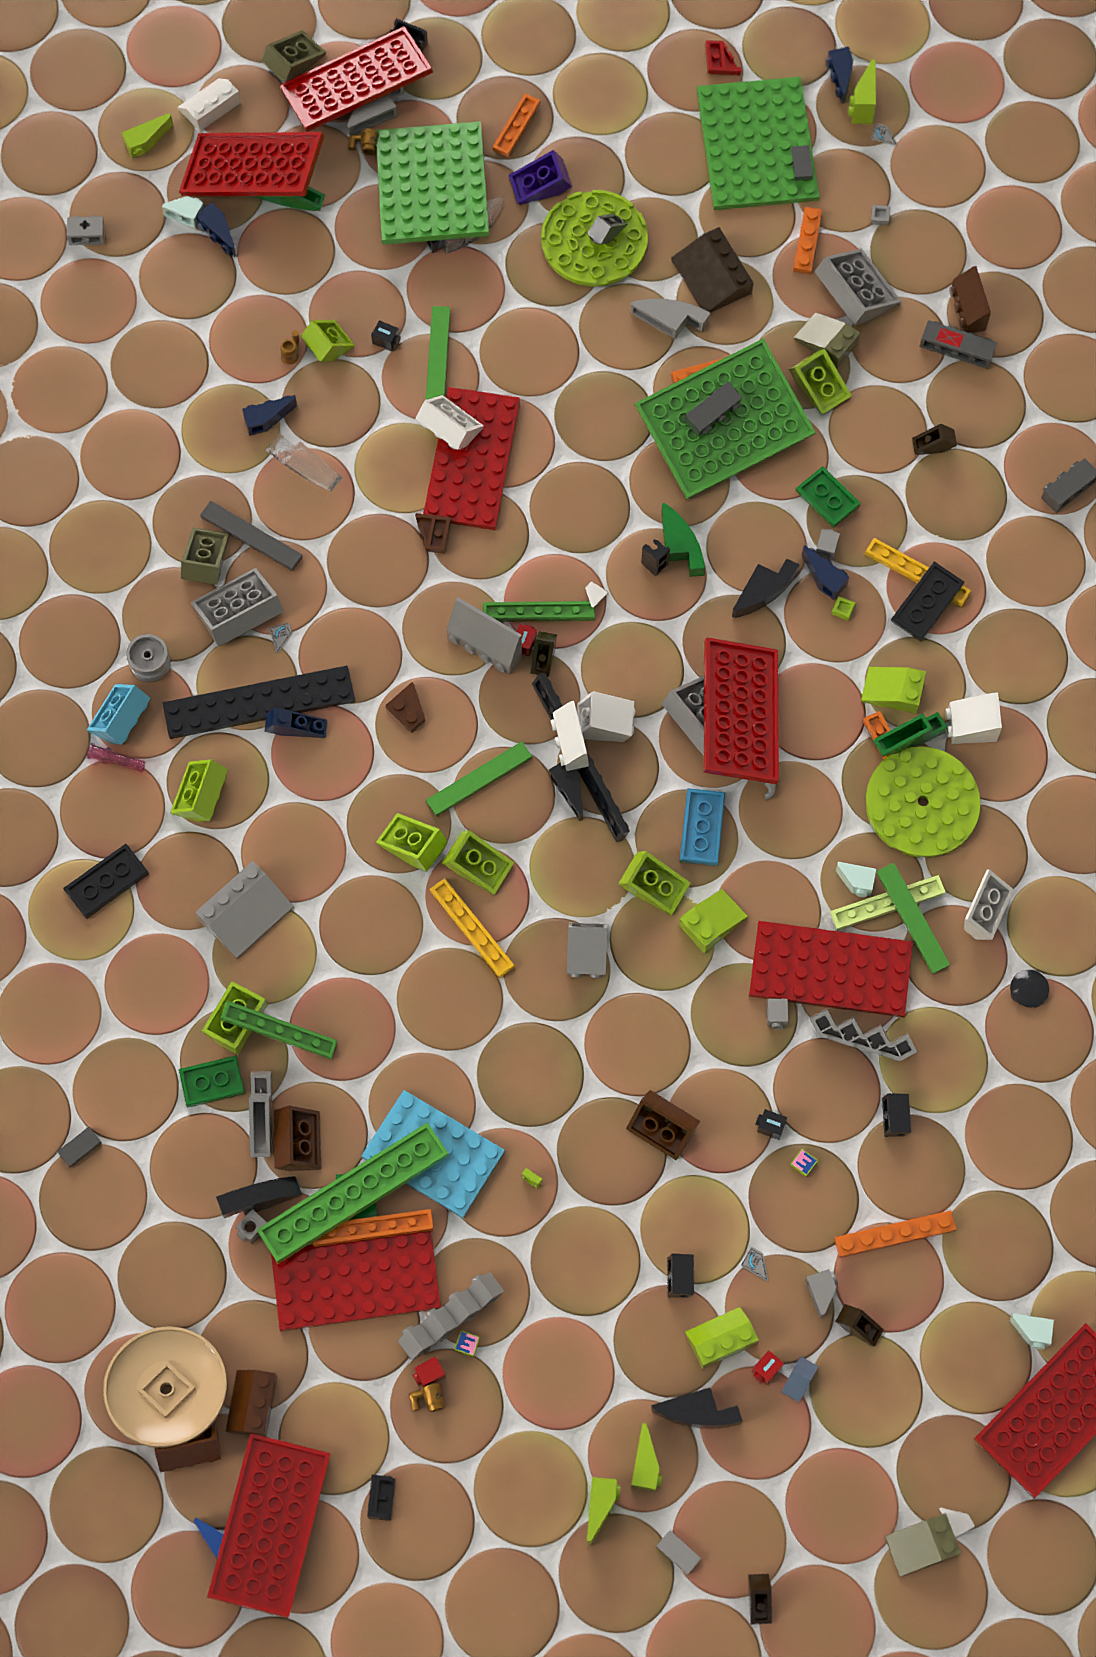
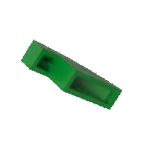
[256,187,325,211]
[661,503,705,577]
[873,712,947,757]

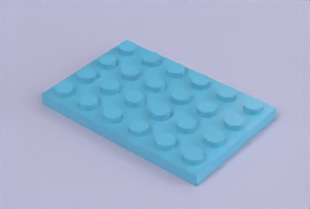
[361,1090,505,1218]

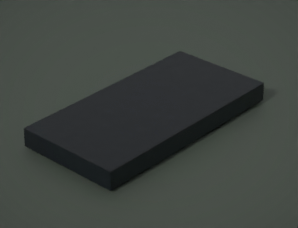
[891,561,965,642]
[63,844,149,919]

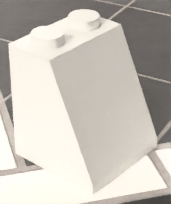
[577,691,635,742]
[945,692,1002,744]

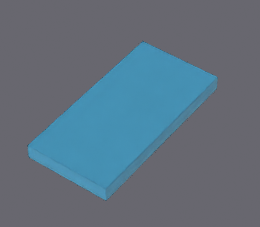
[679,788,725,866]

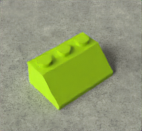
[170,759,228,822]
[202,981,268,1055]
[685,1307,759,1369]

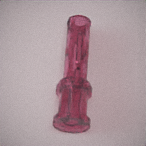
[87,743,146,773]

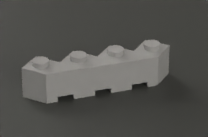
[810,1008,917,1061]
[398,1273,505,1360]

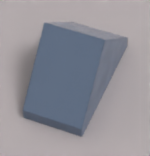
[781,1356,819,1402]

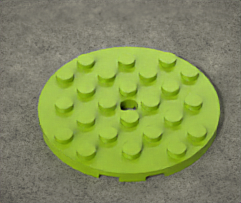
[541,190,648,287]
[865,747,980,858]

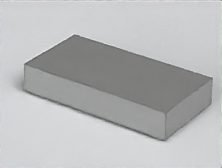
[656,1531,701,1575]

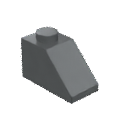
[588,213,627,245]

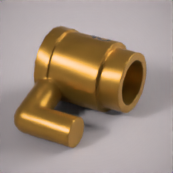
[349,129,378,155]
[280,330,300,364]
[409,1383,445,1412]

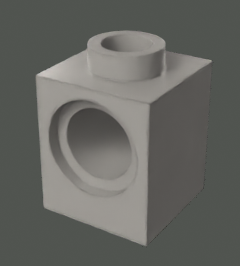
[816,529,840,561]
[766,999,788,1030]
[236,1209,267,1244]

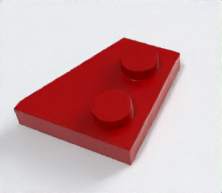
[705,40,742,75]

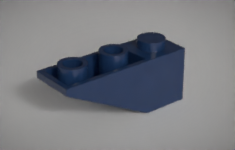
[825,46,854,104]
[196,202,236,258]
[242,395,297,436]
[802,545,849,600]
[264,707,327,738]

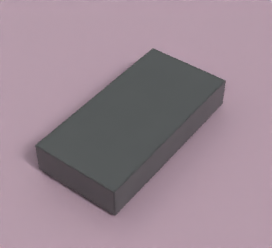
[791,145,813,180]
[57,1127,102,1168]

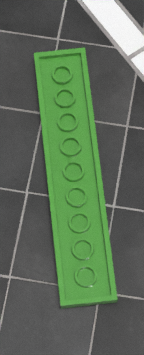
[257,1122,449,1264]

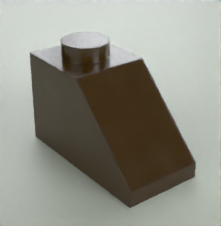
[912,424,957,455]
[530,631,557,677]
[835,1304,884,1347]
[748,1574,772,1624]

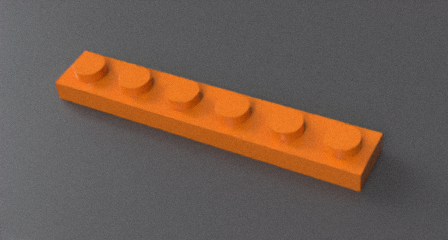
[313,1209,434,1247]
[834,1210,957,1258]

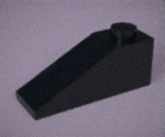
[549,762,583,821]

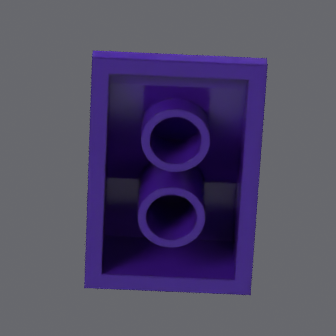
[509,150,572,205]

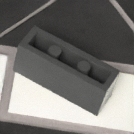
[684,382,742,436]
[1042,458,1096,513]

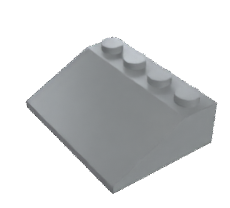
[815,249,902,325]
[191,568,284,647]
[447,597,522,675]
[662,676,704,756]
[195,861,294,959]

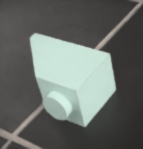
[162,196,204,229]
[836,862,876,897]
[1010,1313,1054,1350]

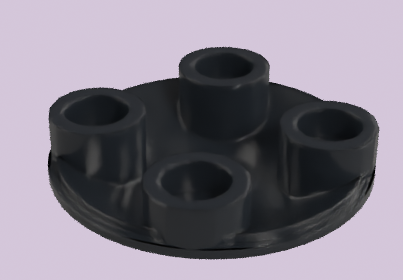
[1010,970,1049,1008]

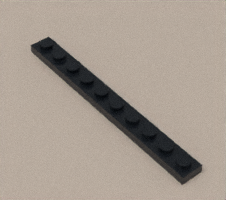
[532,672,630,842]

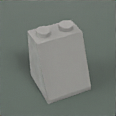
[567,922,607,978]

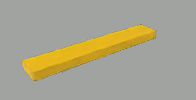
[864,538,972,608]
[429,878,515,979]

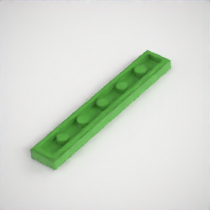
[426,306,450,400]
[483,601,595,622]
[426,741,532,817]
[876,862,950,974]
[220,1000,338,1059]

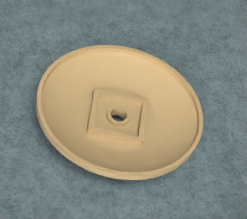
[103,1327,227,1448]

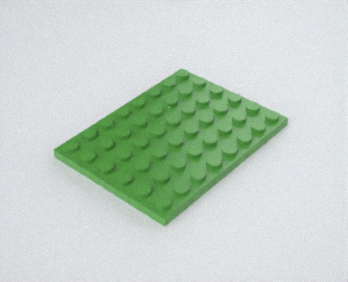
[697,77,819,210]
[376,121,489,245]
[635,338,816,500]

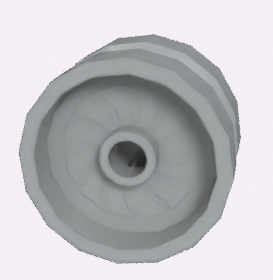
[126,634,171,682]

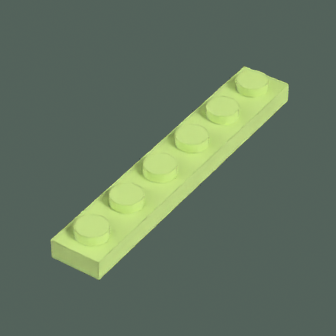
[830,875,946,931]

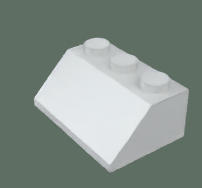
[178,78,241,132]
[415,395,484,450]
[550,701,589,771]
[964,869,1014,940]

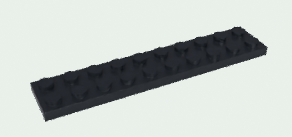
[162,665,355,739]

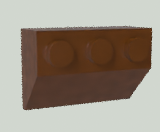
[949,266,991,333]
[626,1090,700,1160]
[274,1105,321,1171]
[226,1370,277,1437]
[155,1420,221,1472]

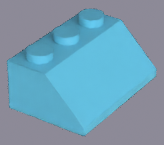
[87,684,150,745]

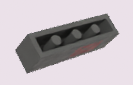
[920,320,997,369]

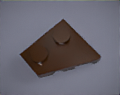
[415,513,451,554]
[385,682,425,733]

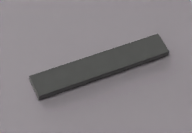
[200,501,303,571]

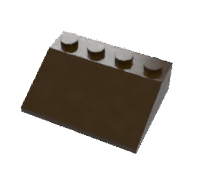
[671,227,754,313]

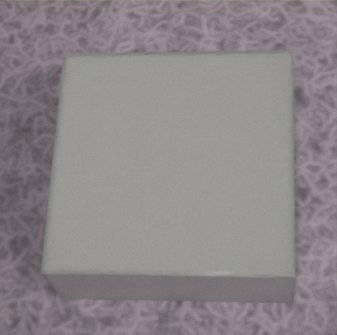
[870,205,890,225]

